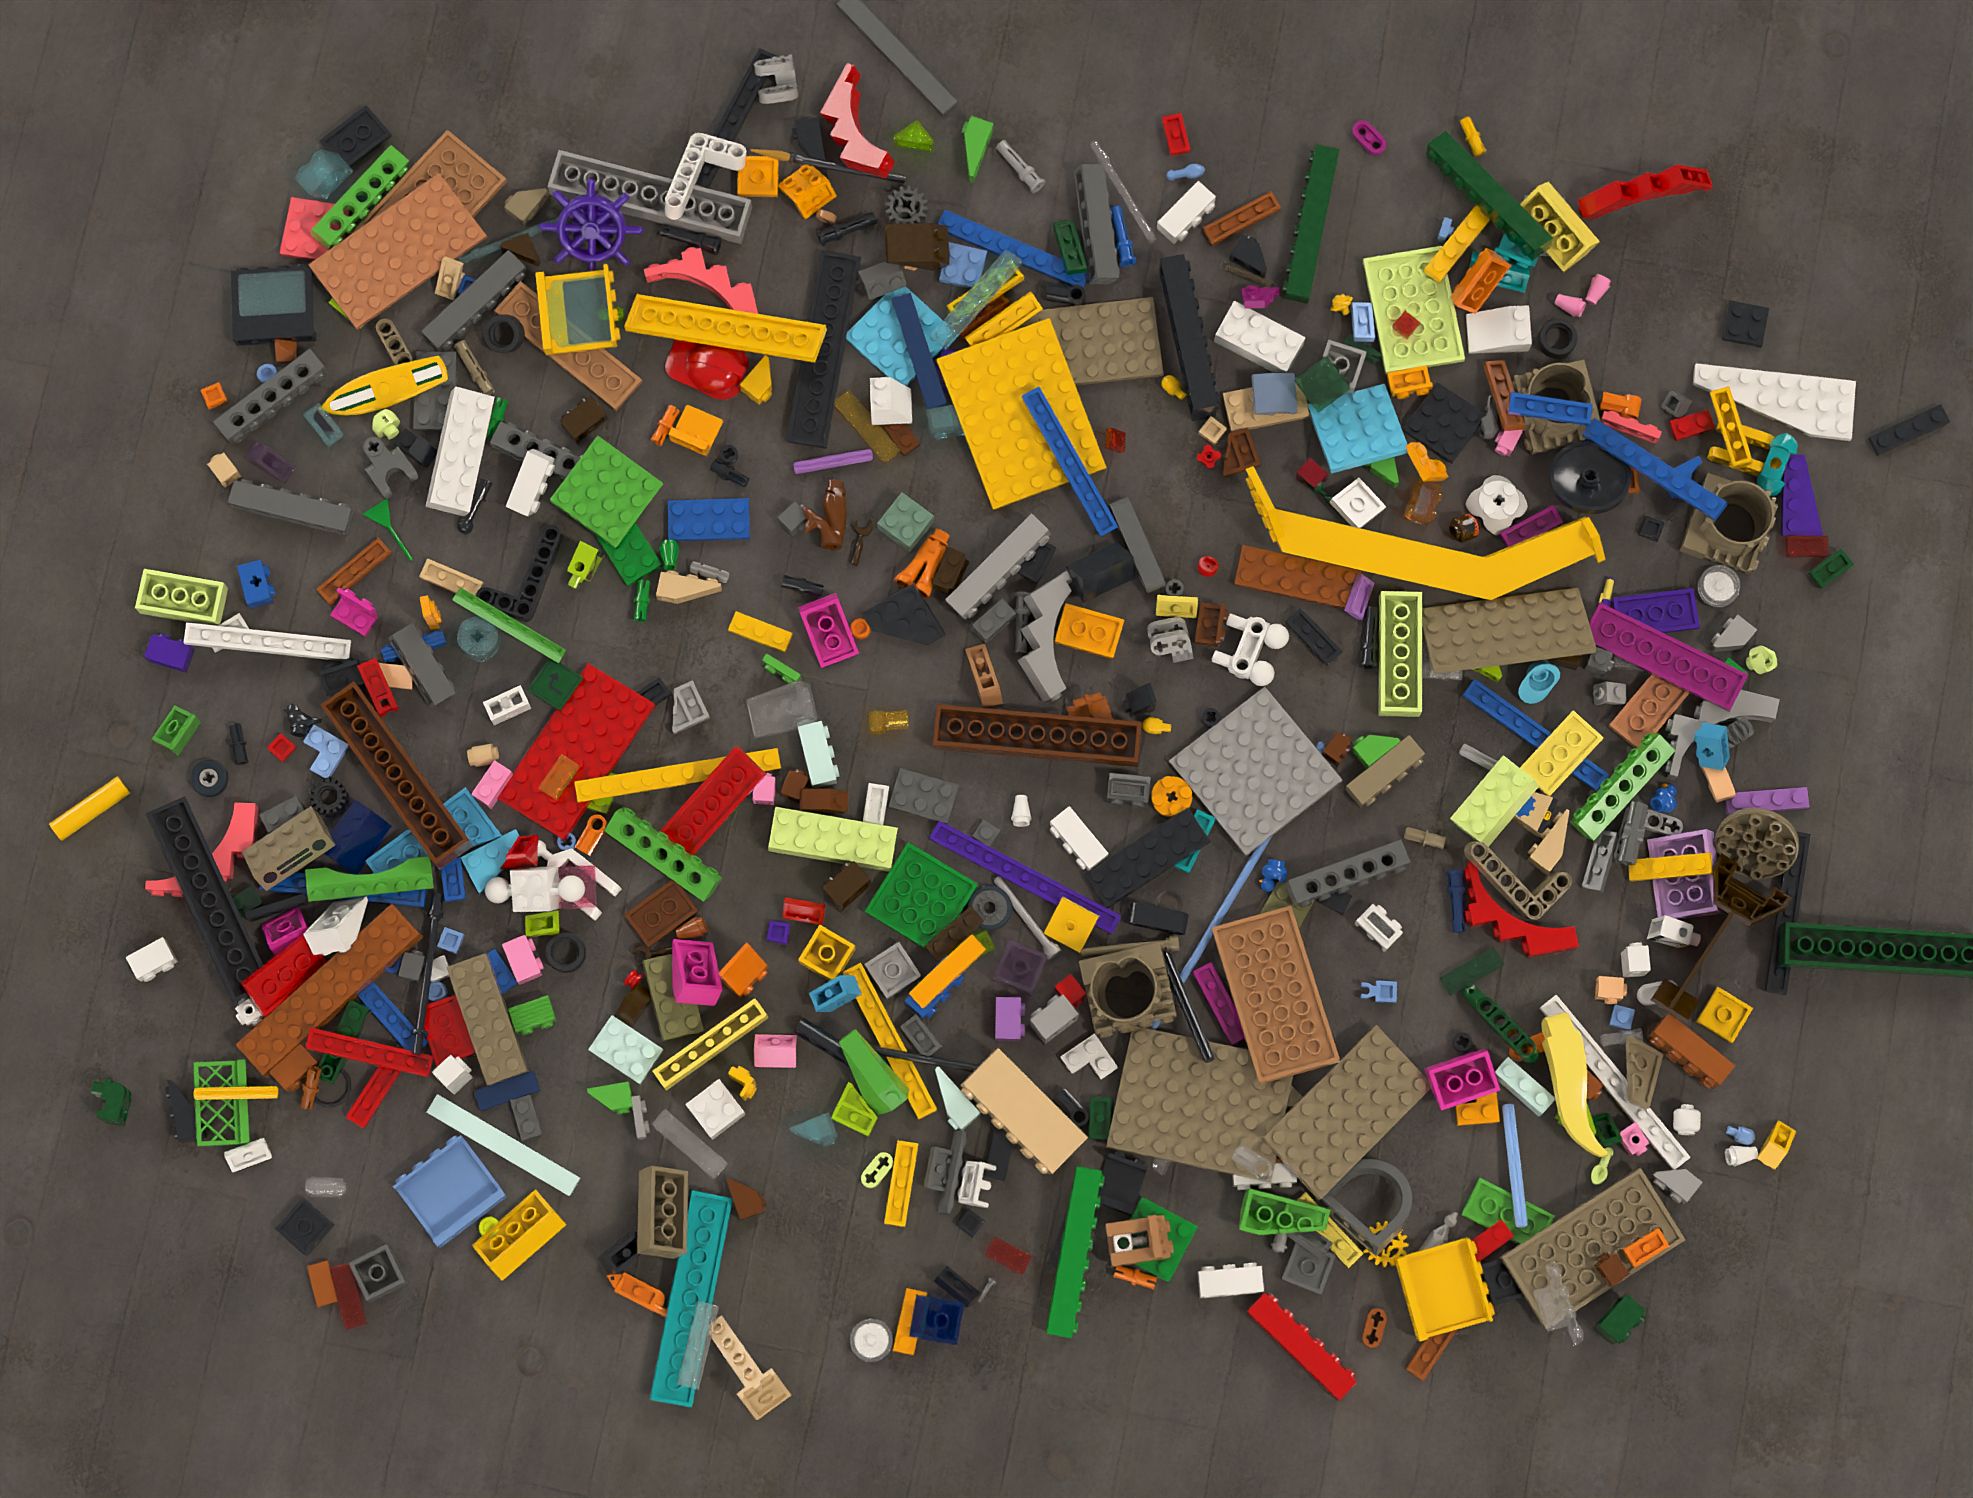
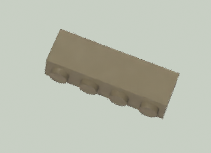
[1345,735,1425,808]

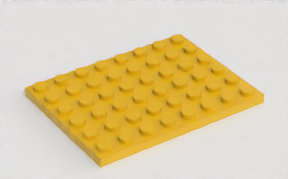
[936,318,1106,510]

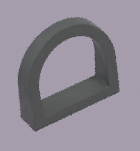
[1315,1159,1412,1256]

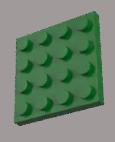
[865,842,978,949]

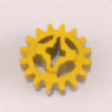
[1363,1221,1408,1267]

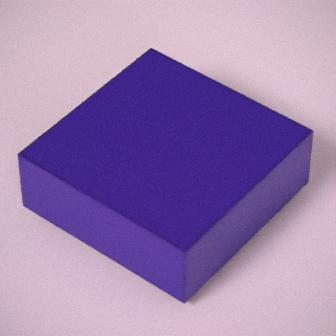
[766,920,790,945]

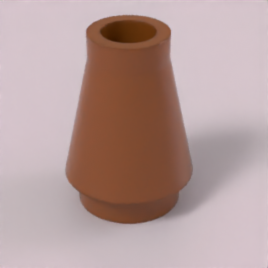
[675,916,708,940]

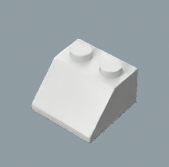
[870,377,912,425]

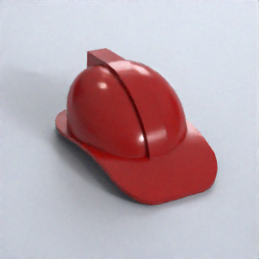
[665,339,749,400]

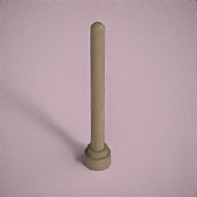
[1080,935,1179,956]

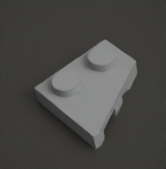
[672,680,710,734]

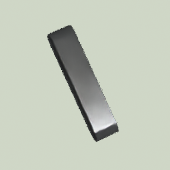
[1108,497,1166,594]

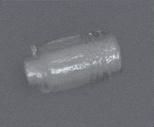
[306,1176,346,1198]

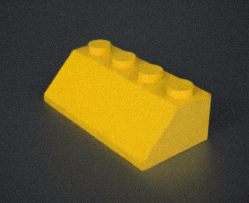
[472,1189,566,1281]

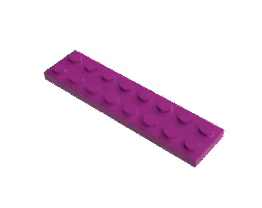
[1589,602,1748,712]

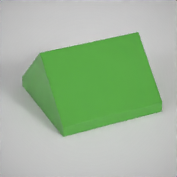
[152,705,201,756]

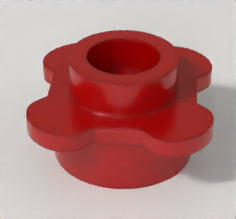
[1197,445,1221,468]

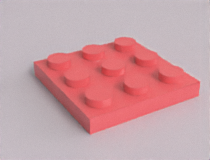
[280,197,351,261]

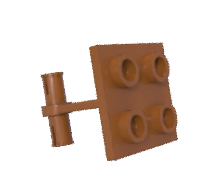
[1066,692,1113,719]

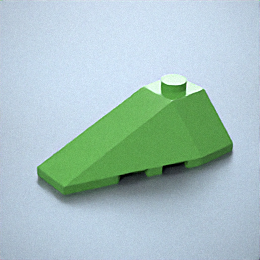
[839,1029,910,1115]
[1239,1189,1330,1235]

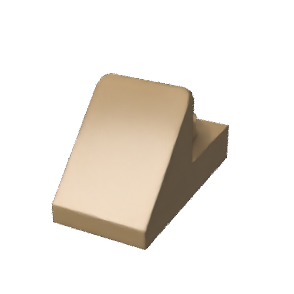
[435,256,465,300]

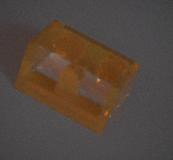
[1402,477,1443,526]

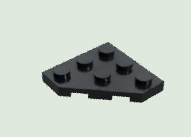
[862,583,946,646]

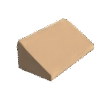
[379,663,413,690]

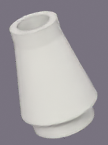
[1011,795,1032,827]
[1725,1146,1758,1166]

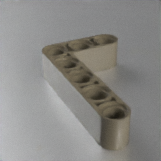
[1464,841,1572,920]

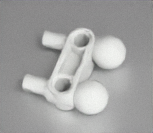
[1212,613,1289,686]

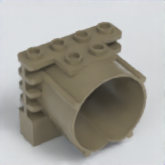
[1511,360,1600,455]
[1679,473,1778,575]
[1079,942,1177,1038]

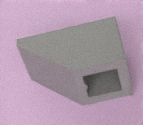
[1709,615,1757,652]
[1651,1169,1702,1203]

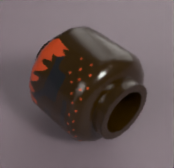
[1449,514,1480,543]

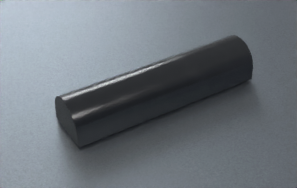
[795,1017,850,1068]

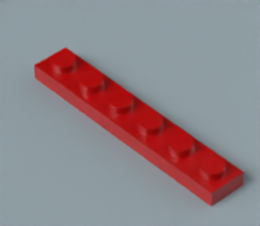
[305,1028,434,1078]

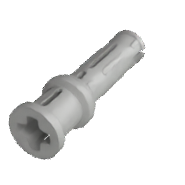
[996,140,1046,193]

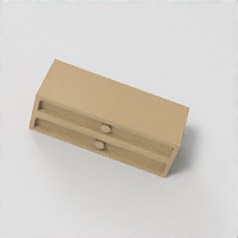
[960,1048,1088,1174]

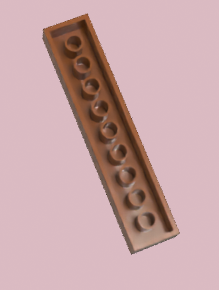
[236,904,423,1077]

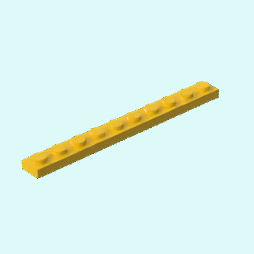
[574,748,781,803]

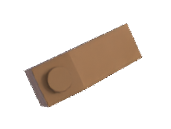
[965,644,1003,708]

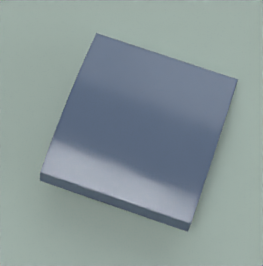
[1251,373,1297,416]

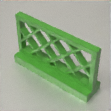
[193,1059,249,1147]

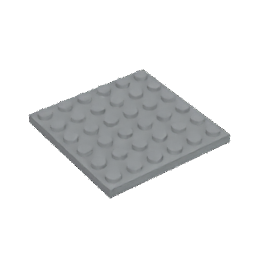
[1169,687,1342,856]

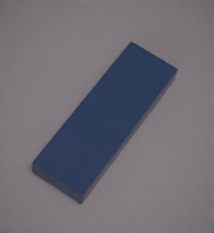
[474,1071,541,1112]

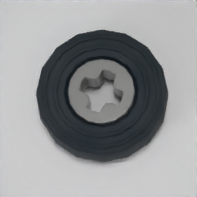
[191,760,228,797]

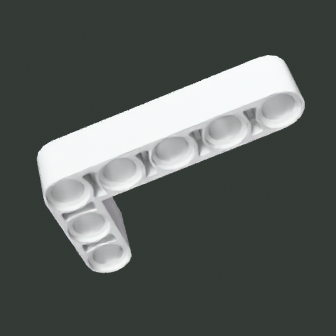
[665,133,746,220]

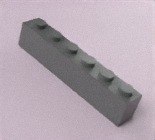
[1074,164,1120,285]
[421,250,527,352]
[228,479,354,536]

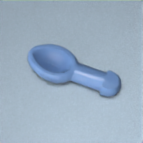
[1166,164,1205,180]

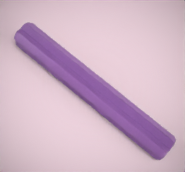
[793,449,873,474]

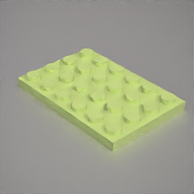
[1363,246,1465,374]

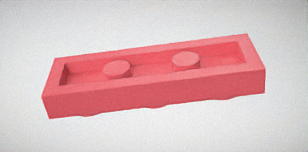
[1600,411,1662,444]

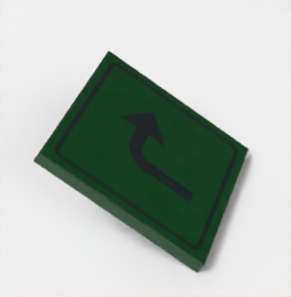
[527,658,583,711]

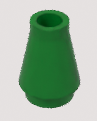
[659,540,679,571]

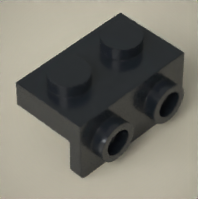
[318,657,365,696]

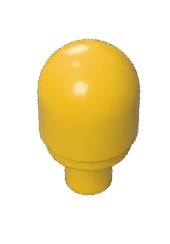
[1162,375,1186,400]
[1142,717,1171,734]

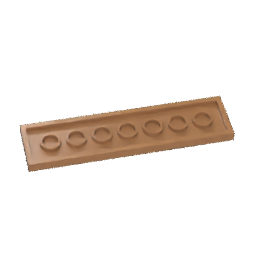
[494,281,642,411]

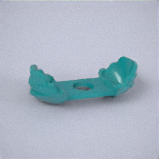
[1757,433,1798,496]

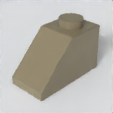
[504,188,550,227]

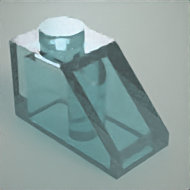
[790,1112,838,1147]

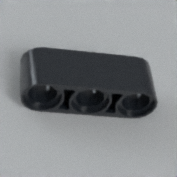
[1126,902,1189,935]

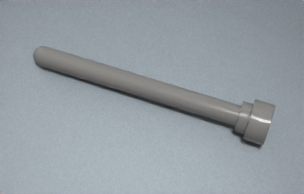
[994,877,1062,960]

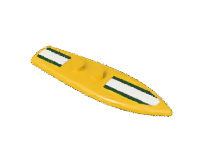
[320,356,448,415]

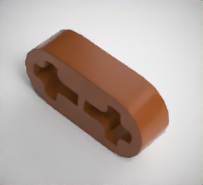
[1362,1308,1387,1348]

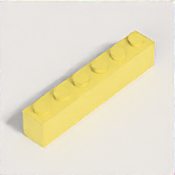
[653,999,768,1091]

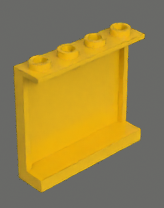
[1394,1237,1494,1341]

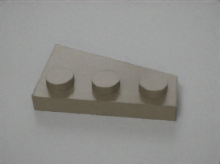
[1626,1035,1663,1110]

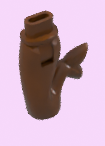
[803,479,847,550]

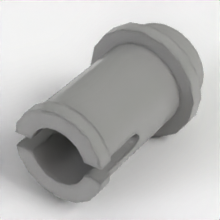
[1271,1233,1287,1253]

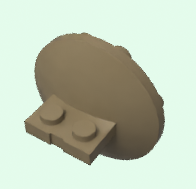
[1715,808,1799,880]

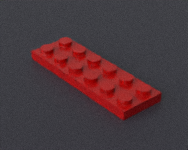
[660,746,767,855]

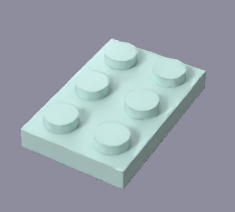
[588,1016,664,1085]

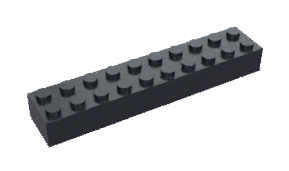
[146,796,263,1004]

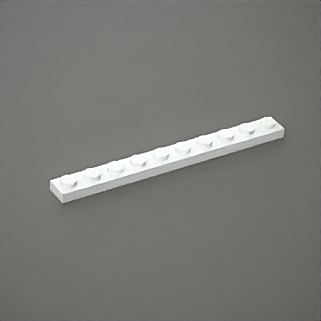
[1539,995,1690,1170]

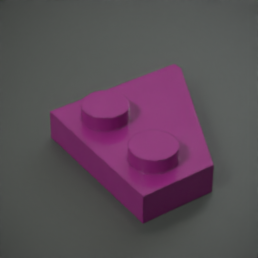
[1241,285,1280,309]

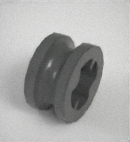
[1165,579,1184,596]

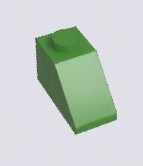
[1365,457,1399,488]
[1352,735,1401,769]
[587,1082,633,1115]

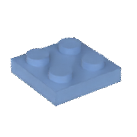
[939,242,987,289]

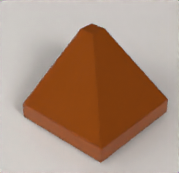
[275,339,297,363]

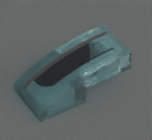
[303,403,344,447]

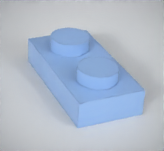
[1351,302,1375,342]

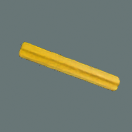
[194,1086,278,1100]

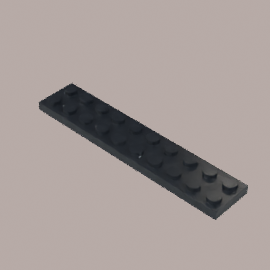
[787,251,861,449]

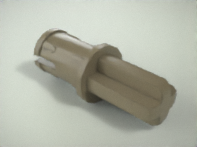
[1404,827,1446,849]

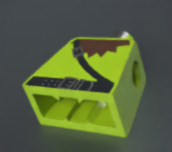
[567,541,605,590]

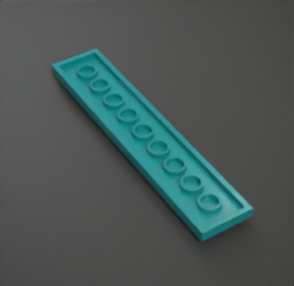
[649,1190,733,1407]

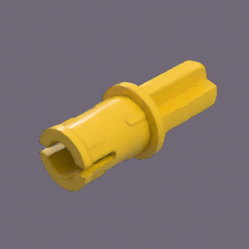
[1460,117,1486,157]

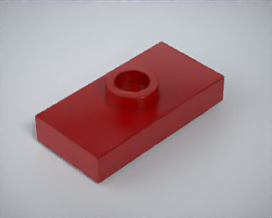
[782,897,826,925]

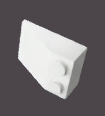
[1466,306,1532,354]
[304,896,368,955]

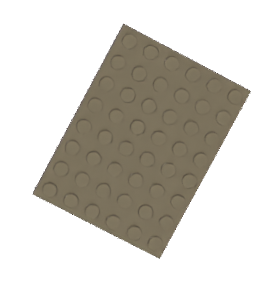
[1106,1026,1293,1183]

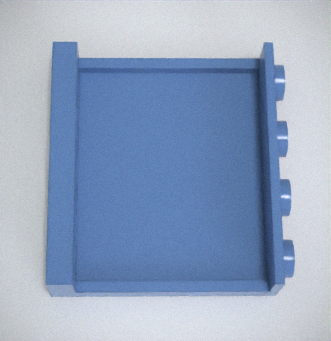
[393,1135,507,1248]

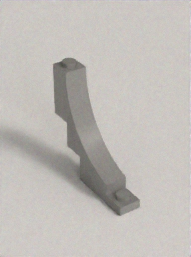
[1017,570,1073,702]

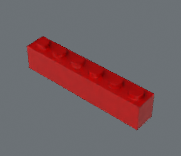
[1246,1293,1357,1401]

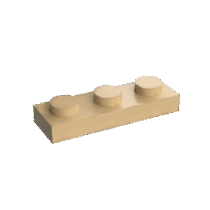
[419,559,484,596]

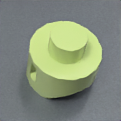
[372,409,400,439]
[1746,645,1777,674]

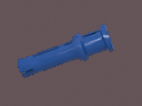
[1110,206,1137,267]

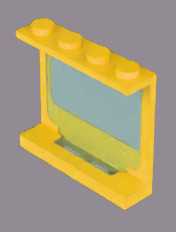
[536,264,620,355]

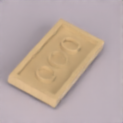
[1222,378,1310,432]

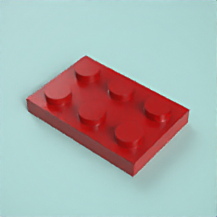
[417,995,476,1067]

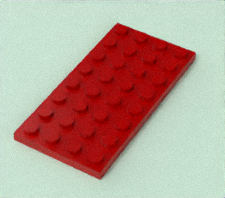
[497,663,656,841]

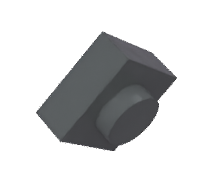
[972,819,1001,847]

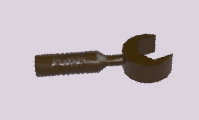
[850,519,873,566]
[633,946,672,965]

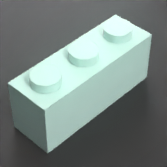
[798,721,840,789]
[1495,1057,1555,1117]

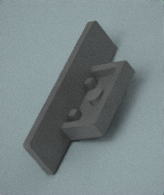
[923,1131,967,1214]

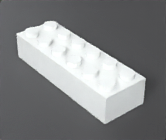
[425,386,494,517]

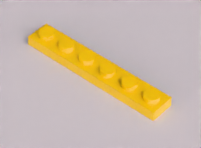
[1423,205,1491,283]

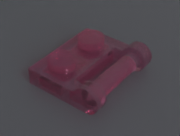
[558,865,597,909]

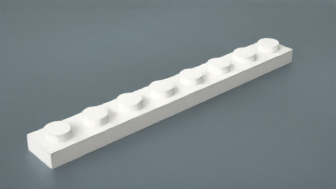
[184,623,351,661]

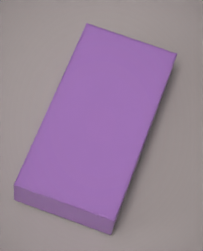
[1344,574,1374,620]

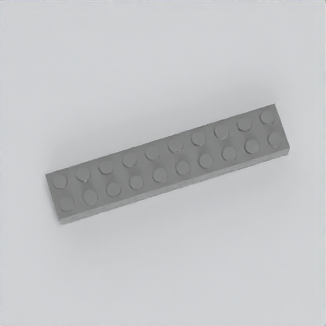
[548,150,752,244]

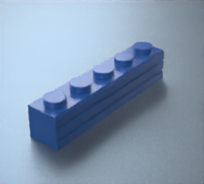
[381,630,447,663]

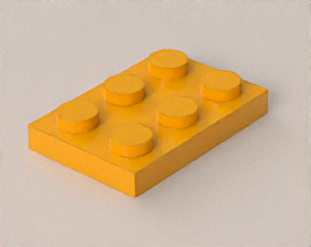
[1054,603,1124,659]

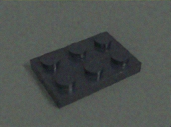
[320,105,392,172]

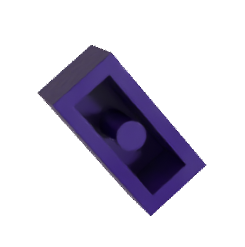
[144,633,194,673]

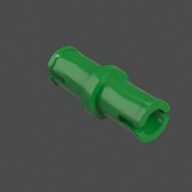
[486,397,508,439]
[633,580,651,622]

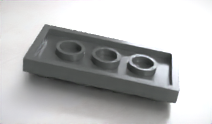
[413,352,457,431]

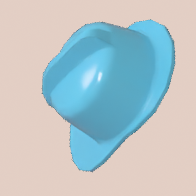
[1518,659,1560,704]

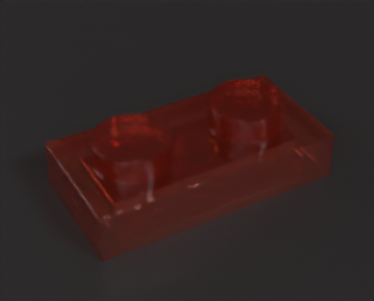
[1786,536,1829,557]
[985,1237,1032,1275]

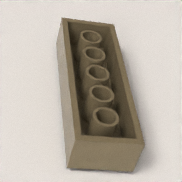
[446,953,529,1086]

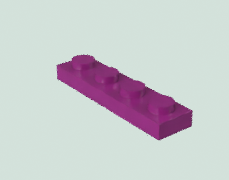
[1192,962,1245,1046]

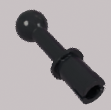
[457,478,493,534]

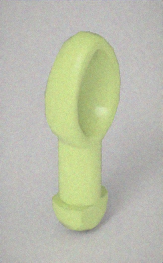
[1591,1147,1613,1186]

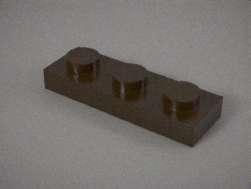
[924,906,984,962]

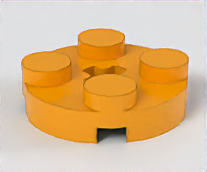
[1151,776,1192,818]

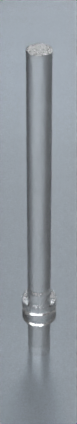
[1090,140,1157,244]

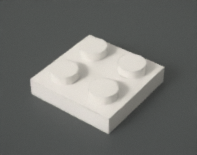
[1329,478,1386,528]

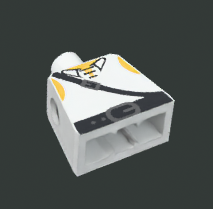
[1647,915,1701,948]

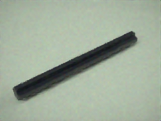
[1163,952,1215,1063]

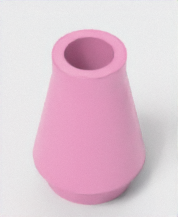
[1585,274,1611,305]
[1554,294,1586,317]

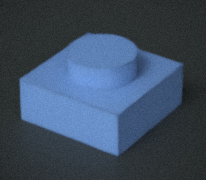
[1437,217,1454,244]
[437,927,465,954]
[1609,1005,1635,1031]

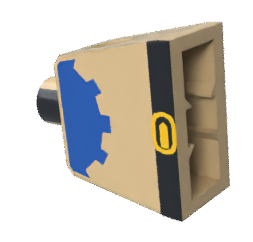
[1512,792,1558,837]

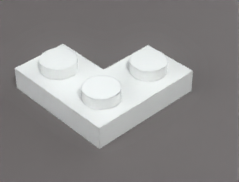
[1060,1033,1118,1080]

